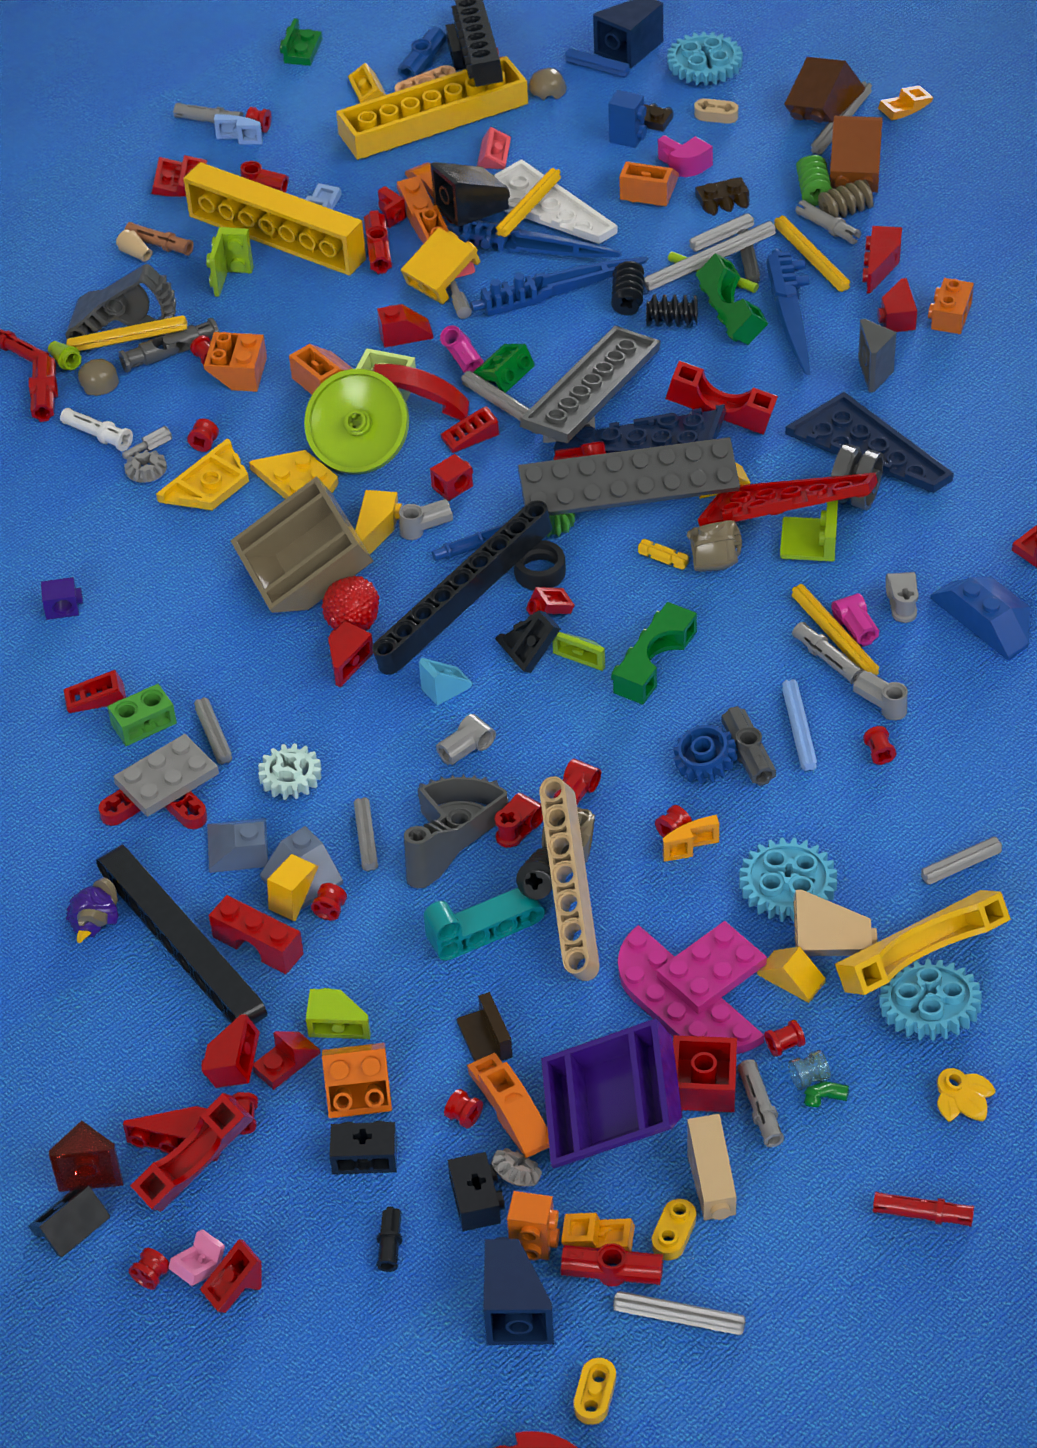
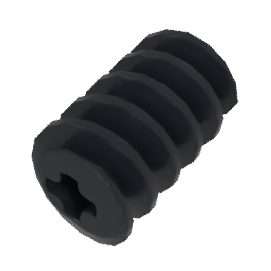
[611,261,644,315]
[646,294,698,327]
[516,847,562,900]

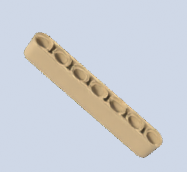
[539,776,599,981]

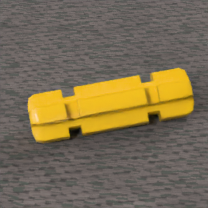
[638,539,689,570]

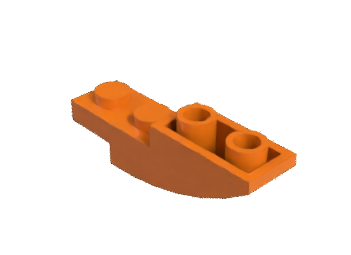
[397,176,449,244]
[467,1053,549,1158]

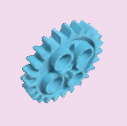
[667,31,743,86]
[739,837,837,922]
[879,959,982,1041]

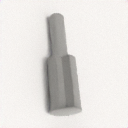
[449,280,472,319]
[122,426,172,459]

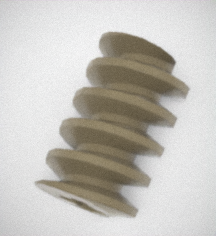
[818,179,873,218]

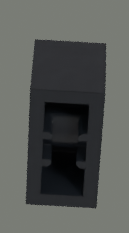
[330,1121,397,1175]
[448,1152,505,1231]

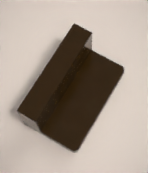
[457,992,513,1062]

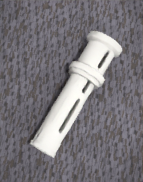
[60,408,133,451]

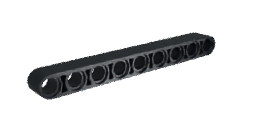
[372,500,553,675]
[96,845,268,1024]

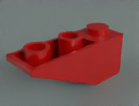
[862,226,902,293]
[123,1106,220,1162]

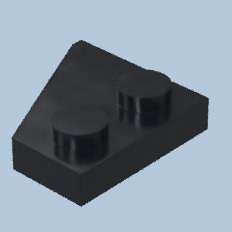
[495,610,561,673]

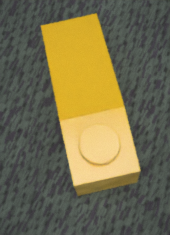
[355,490,402,554]

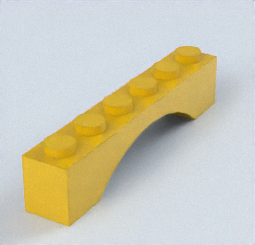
[835,890,1011,995]

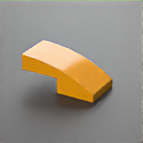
[878,86,933,120]
[663,815,719,862]
[561,1212,635,1251]

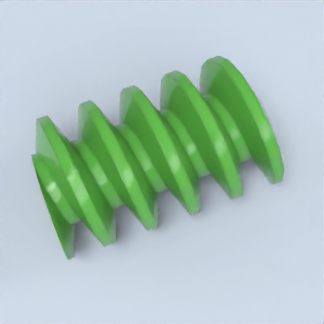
[796,155,832,206]

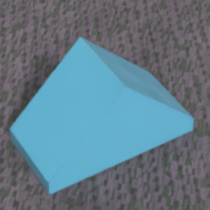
[419,658,473,706]

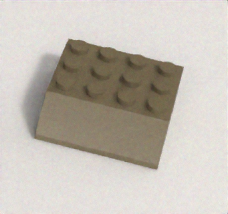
[230,476,373,613]

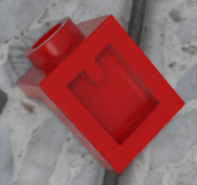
[378,186,406,228]
[526,587,575,615]

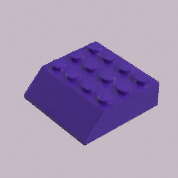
[541,1018,682,1169]

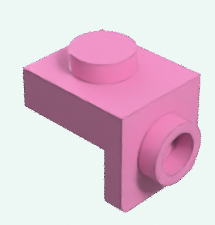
[168,1229,225,1286]

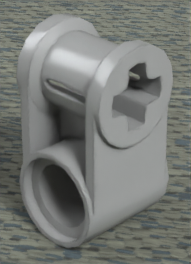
[886,572,918,623]

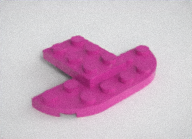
[618,921,767,1054]

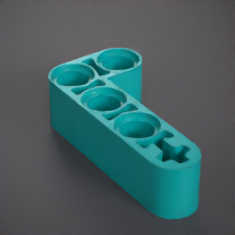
[424,888,545,961]

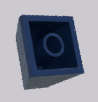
[593,0,663,68]
[483,1237,554,1345]

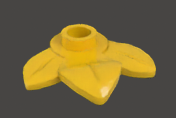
[937,1068,996,1122]

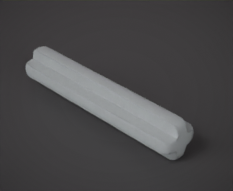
[689,213,754,252]
[194,697,232,765]
[354,797,378,871]
[921,837,1002,885]

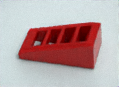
[441,406,499,453]
[63,670,126,713]

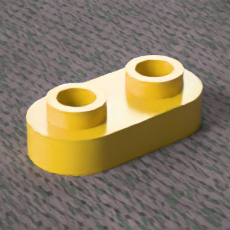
[652,1199,696,1260]
[574,1358,616,1425]

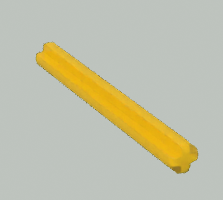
[496,168,561,238]
[774,215,850,292]
[66,315,188,352]
[792,584,879,676]

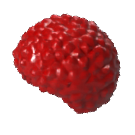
[322,576,380,631]

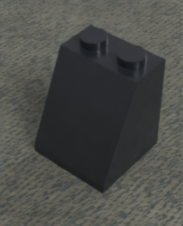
[430,162,510,227]

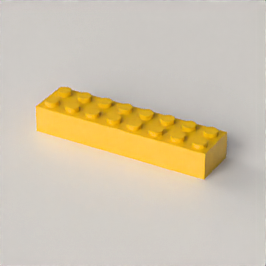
[336,56,528,160]
[184,162,366,276]

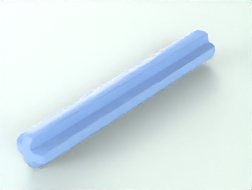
[782,679,817,771]

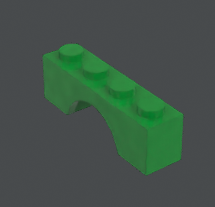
[696,253,768,345]
[611,602,697,705]

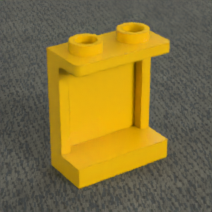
[400,228,481,305]

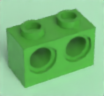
[107,684,177,746]

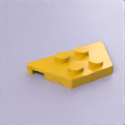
[156,438,249,510]
[249,450,339,499]

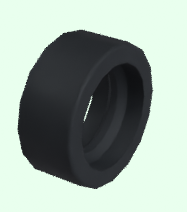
[514,540,566,590]

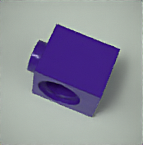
[41,577,83,620]

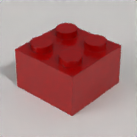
[673,1035,737,1112]

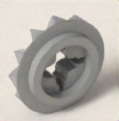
[124,449,167,483]
[491,1148,542,1186]

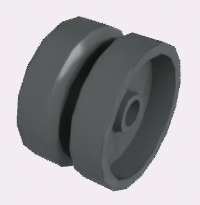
[831,444,884,511]

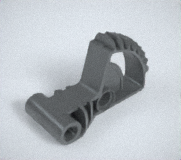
[66,264,176,339]
[404,774,509,888]

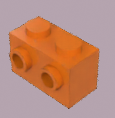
[928,278,974,335]
[507,1191,560,1260]

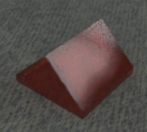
[49,1120,123,1192]

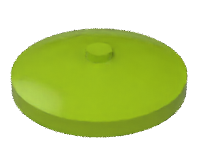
[304,369,409,475]

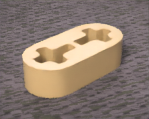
[694,99,738,124]

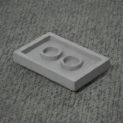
[113,734,219,817]

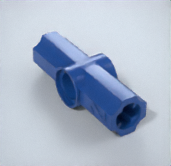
[398,26,446,80]

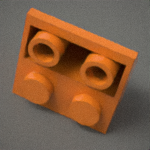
[619,162,679,206]
[204,332,267,392]
[289,344,353,394]
[322,1043,392,1118]

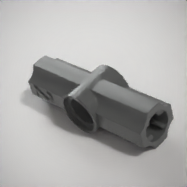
[721,706,776,786]

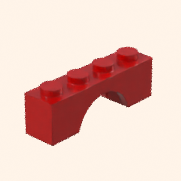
[665,361,778,435]
[130,1093,254,1211]

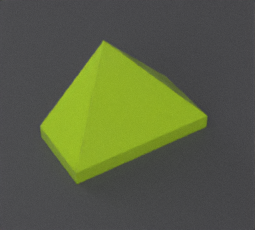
[552,632,605,671]

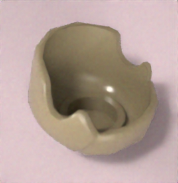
[529,68,567,100]
[78,359,119,396]

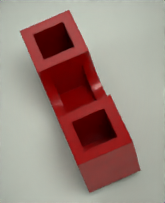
[209,895,304,974]

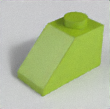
[306,988,371,1039]

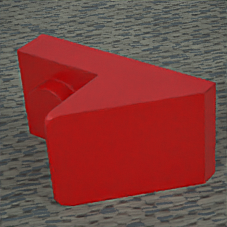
[252,1031,320,1090]
[200,1239,262,1313]

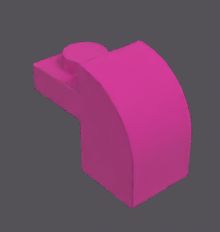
[658,135,713,177]

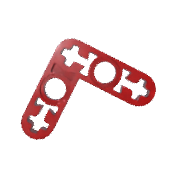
[99,789,207,829]

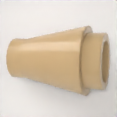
[116,229,152,262]

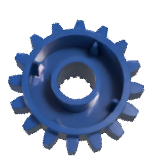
[673,724,738,784]

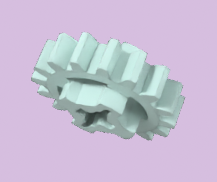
[258,743,322,800]

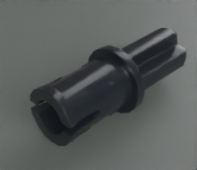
[376,1206,403,1272]

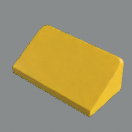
[348,63,386,103]

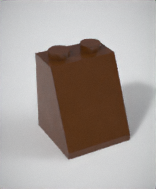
[784,57,865,123]

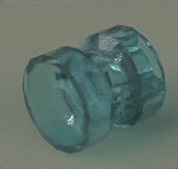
[788,1050,831,1090]

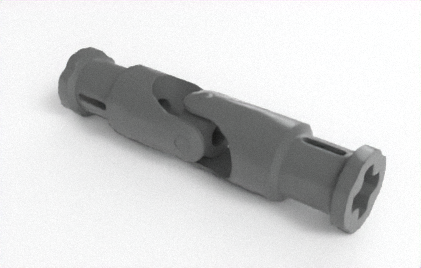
[118,318,219,373]

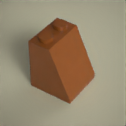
[830,116,883,193]

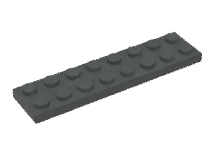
[520,326,660,443]
[518,437,740,516]

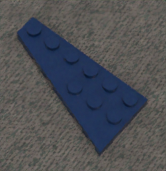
[785,392,954,493]
[554,404,726,453]

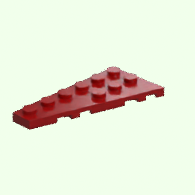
[698,472,878,526]

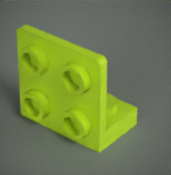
[206,227,254,297]
[780,500,838,561]

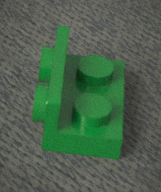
[280,18,322,66]
[473,344,535,393]

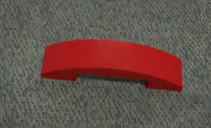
[372,364,469,421]

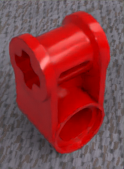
[495,793,543,848]

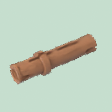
[124,222,194,256]

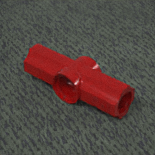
[364,210,392,274]
[29,354,58,422]
[561,1243,664,1287]

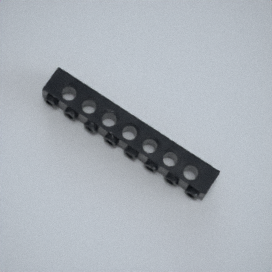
[451,0,503,87]

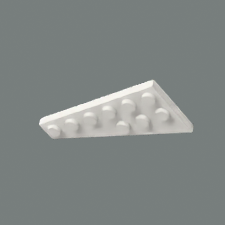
[494,159,617,244]

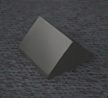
[858,319,896,393]

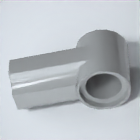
[399,499,453,540]
[853,670,908,721]
[436,714,496,765]

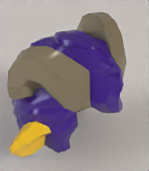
[66,877,119,943]

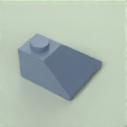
[207,818,268,873]
[260,826,343,910]

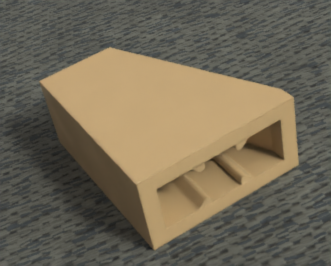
[793,890,877,956]
[687,1114,736,1220]

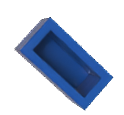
[608,90,647,148]

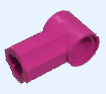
[440,325,484,373]
[831,593,879,647]

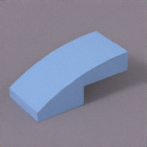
[214,114,263,145]
[305,183,342,210]

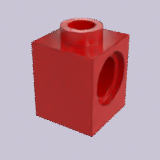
[430,454,473,501]

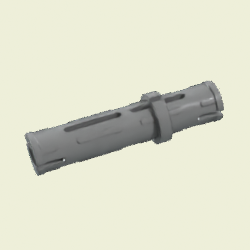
[173,103,243,123]
[796,200,861,244]
[792,622,864,684]
[737,1059,784,1147]

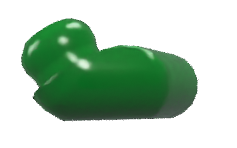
[804,1081,849,1108]

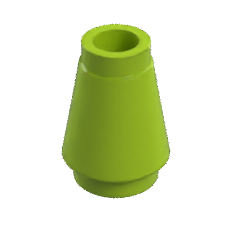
[48,341,81,370]

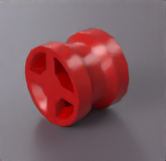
[246,107,271,133]
[187,418,219,452]
[655,805,692,838]
[311,883,347,921]
[444,1089,483,1129]
[128,1247,169,1290]

